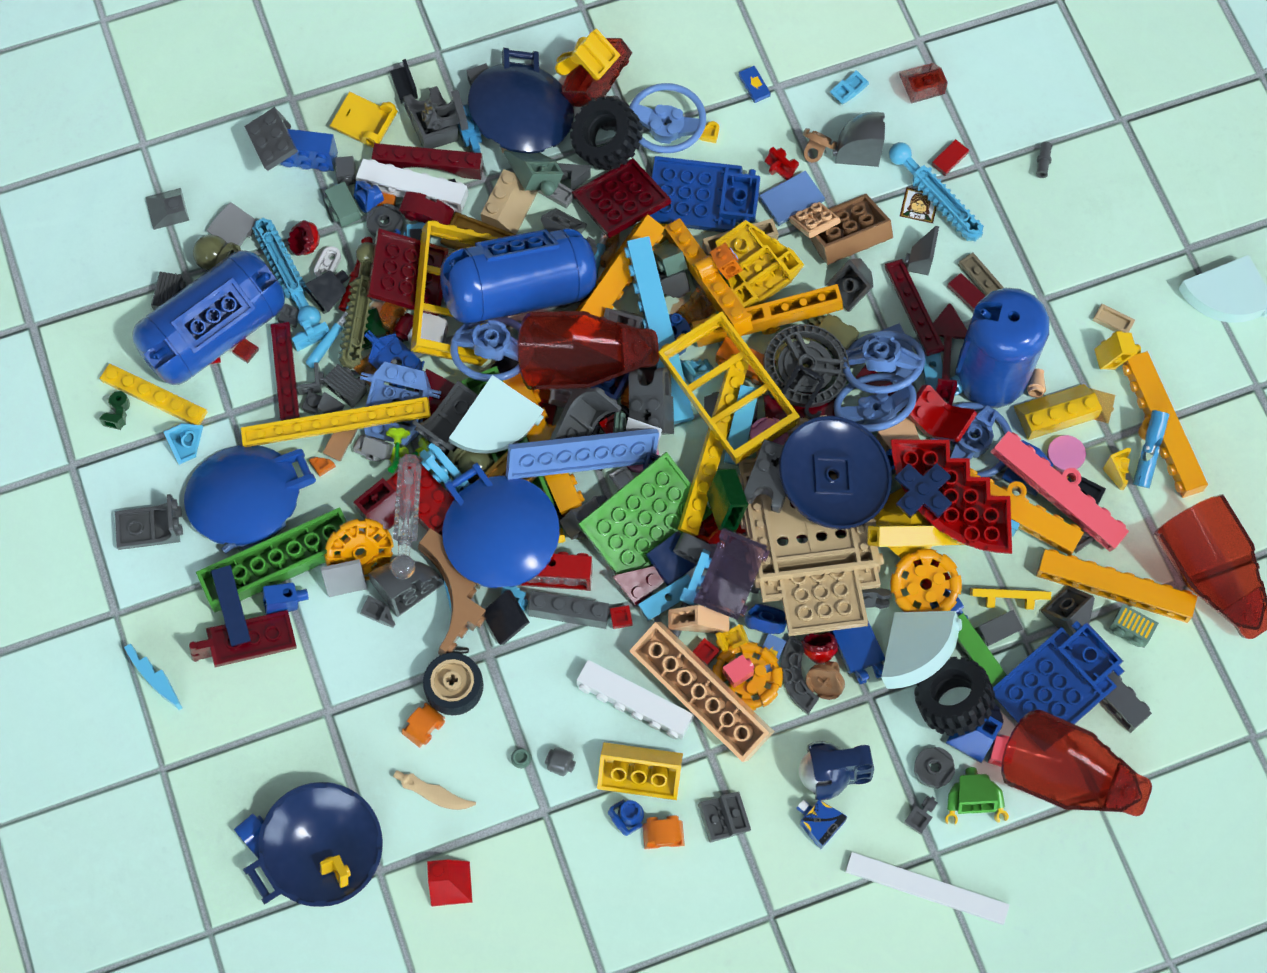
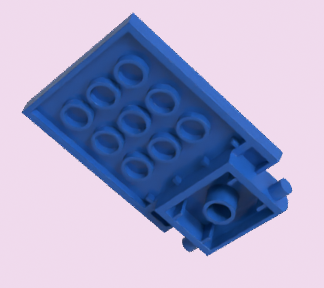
[650,156,761,232]
[993,621,1125,751]

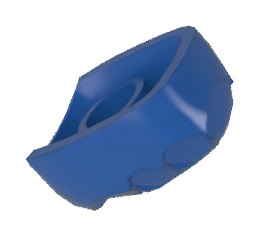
[744,603,787,634]

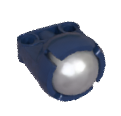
[799,741,874,801]

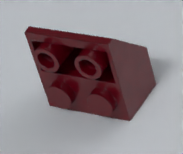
[353,478,410,535]

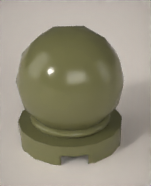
[193,235,241,270]
[447,448,495,484]

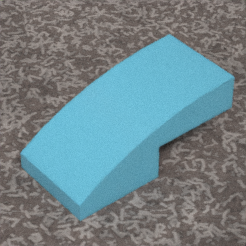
[830,70,869,105]

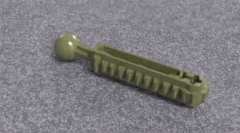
[338,242,374,369]

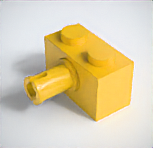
[1094,331,1141,370]

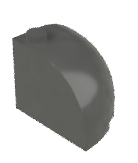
[833,112,885,167]
[368,560,444,617]

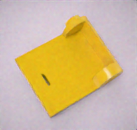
[330,91,398,147]

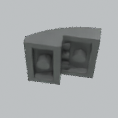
[698,792,751,843]

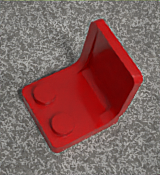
[908,385,977,442]

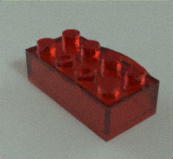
[562,38,632,107]

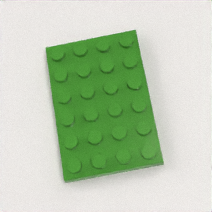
[577,452,712,574]

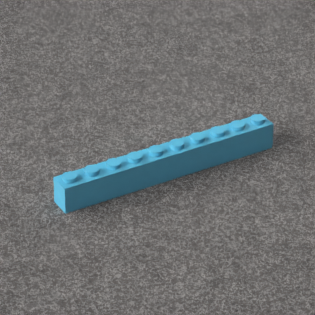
[624,236,694,424]

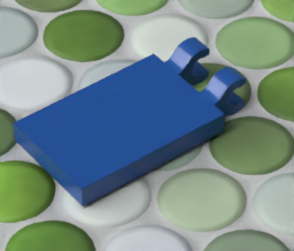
[830,621,885,685]

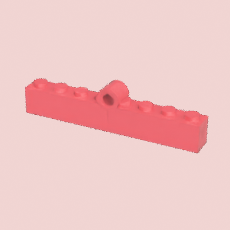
[990,431,1129,552]

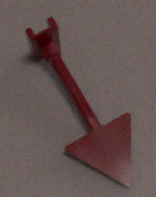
[933,303,967,406]

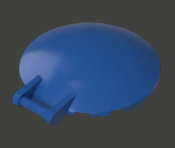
[184,445,316,545]
[442,462,560,588]

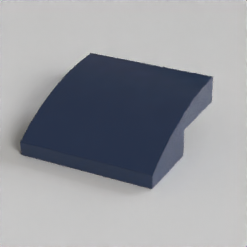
[645,531,697,586]

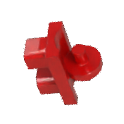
[765,147,799,180]

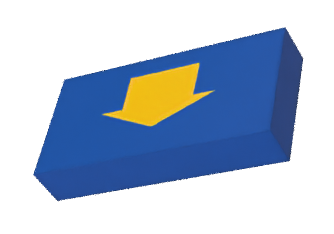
[739,66,771,103]

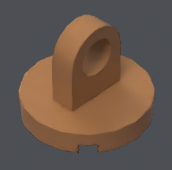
[803,128,837,163]
[806,661,845,700]

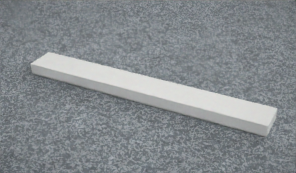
[845,852,1010,925]

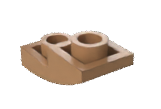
[323,429,358,461]

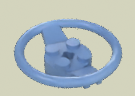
[629,83,706,153]
[450,317,534,382]
[843,331,925,394]
[833,373,917,432]
[930,402,1012,477]

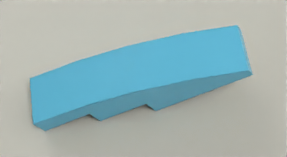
[724,385,758,465]
[124,644,182,710]

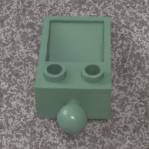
[504,150,564,196]

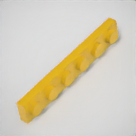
[99,363,208,425]

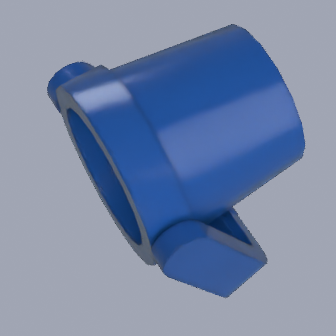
[353,181,384,213]
[608,799,644,836]

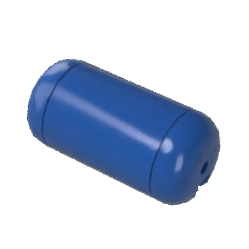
[440,228,597,324]
[133,250,285,385]
[955,287,1050,408]

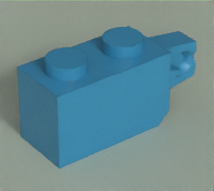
[456,104,482,153]

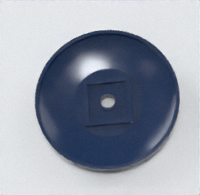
[779,416,892,530]

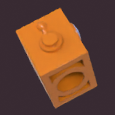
[710,242,743,280]

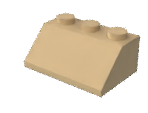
[481,169,538,234]

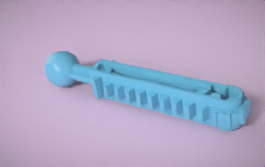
[889,142,984,242]
[252,218,321,327]

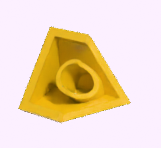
[1103,448,1131,490]

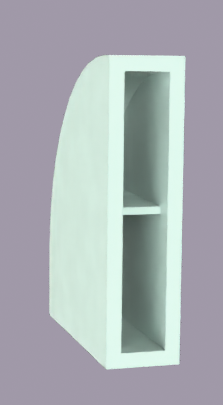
[1179,255,1267,323]
[448,375,544,453]
[881,611,962,689]

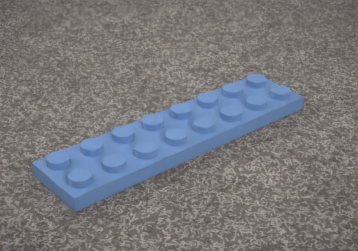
[506,429,659,480]

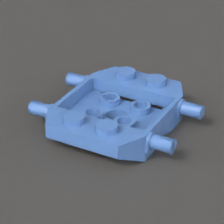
[353,362,441,446]

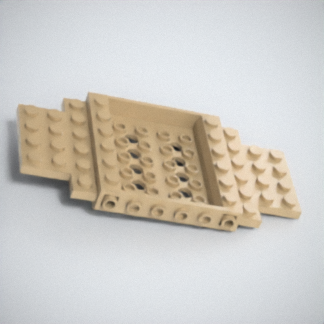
[738,415,884,636]

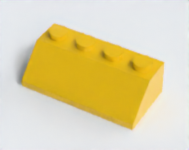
[1014,384,1103,440]
[597,742,683,800]

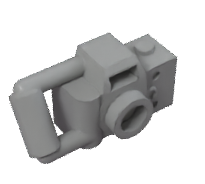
[353,435,394,461]

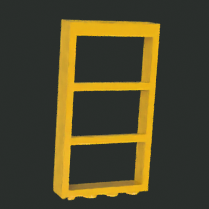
[410,221,498,366]
[658,311,800,465]

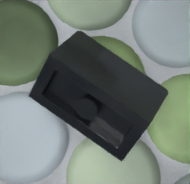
[390,59,418,104]

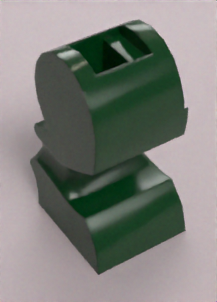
[99,391,130,430]

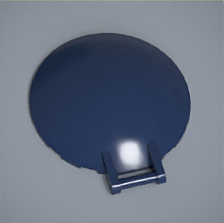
[468,47,574,154]
[243,782,383,907]

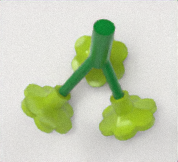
[386,428,430,473]

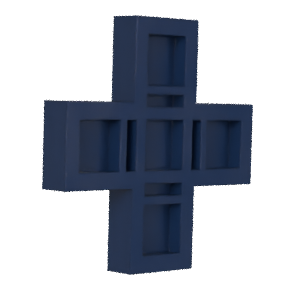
[895,463,952,518]

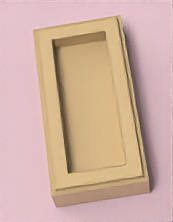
[1093,304,1135,333]

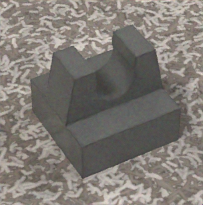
[278,304,299,328]

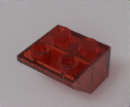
[899,63,948,104]

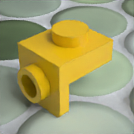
[715,624,749,652]
[320,855,351,888]

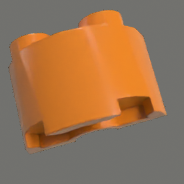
[402,703,445,748]
[643,815,685,849]

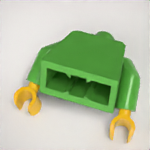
[945,767,1009,825]

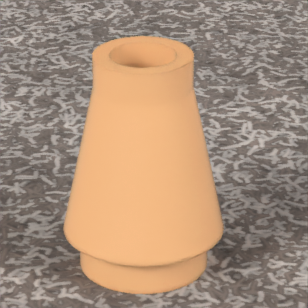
[1027,369,1046,398]

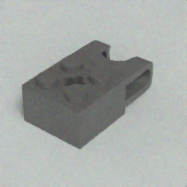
[403,86,458,149]
[629,367,674,435]
[744,439,787,513]

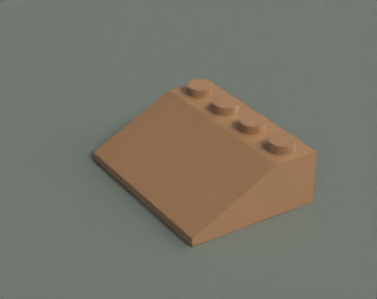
[810,194,893,265]

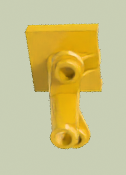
[555,28,620,81]

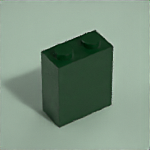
[706,469,749,530]

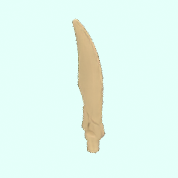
[393,770,476,810]

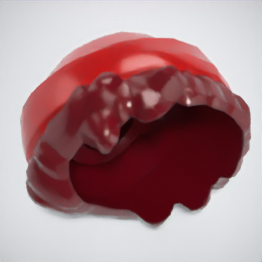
[287,220,320,256]
[801,632,838,664]

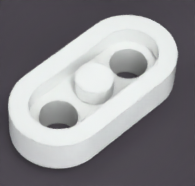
[314,246,341,278]

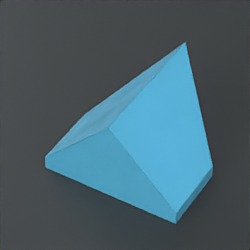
[680,359,714,384]
[163,423,203,464]

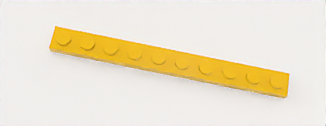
[678,354,749,536]
[241,397,431,447]

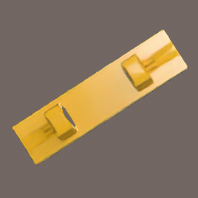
[970,587,1051,610]

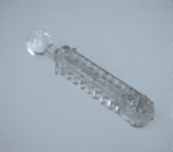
[390,454,421,580]

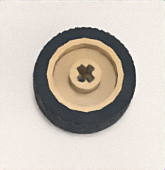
[423,653,484,716]

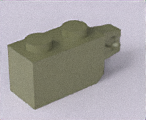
[807,313,860,351]

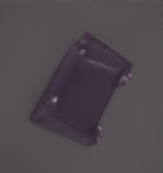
[693,527,770,620]

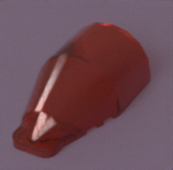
[518,311,659,390]
[1153,494,1267,639]
[1001,710,1152,817]

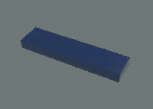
[211,565,251,647]

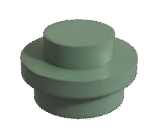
[511,748,531,769]

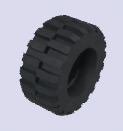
[570,96,642,170]
[914,657,995,736]

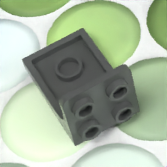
[244,107,298,171]
[412,381,478,451]
[550,387,621,440]
[115,494,183,550]

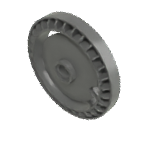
[763,324,849,408]

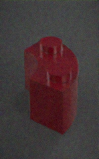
[399,192,454,225]

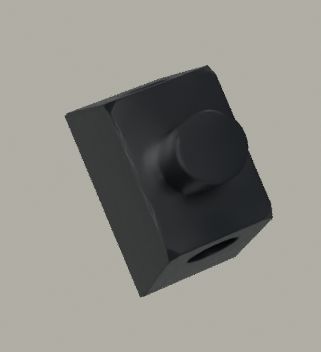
[301,270,349,314]

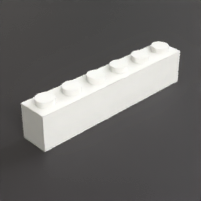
[356,159,468,213]
[577,660,694,739]

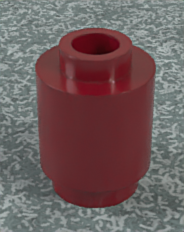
[392,313,414,342]

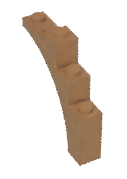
[418,528,486,655]

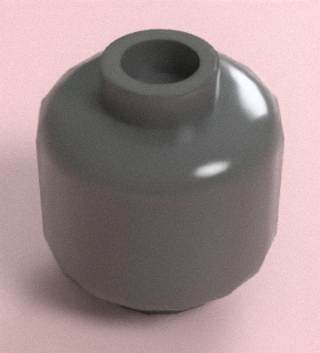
[545,747,576,776]

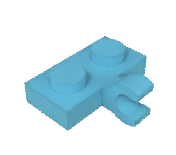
[292,319,329,352]

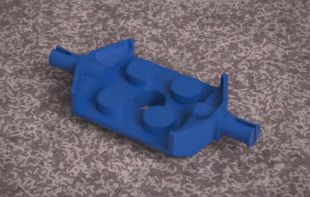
[364,330,425,389]

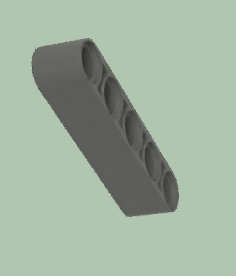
[673,533,760,594]

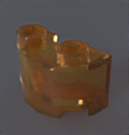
[676,287,717,329]
[380,302,409,335]

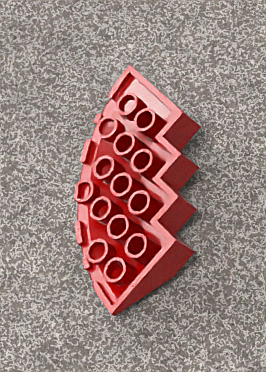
[891,439,1012,554]

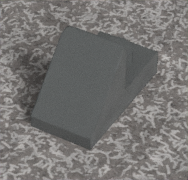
[558,163,591,191]
[302,392,344,415]

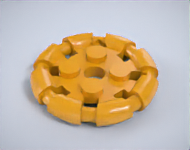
[324,518,394,581]
[890,549,962,612]
[712,642,783,711]

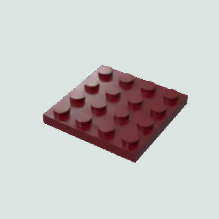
[572,158,671,238]
[367,228,449,316]

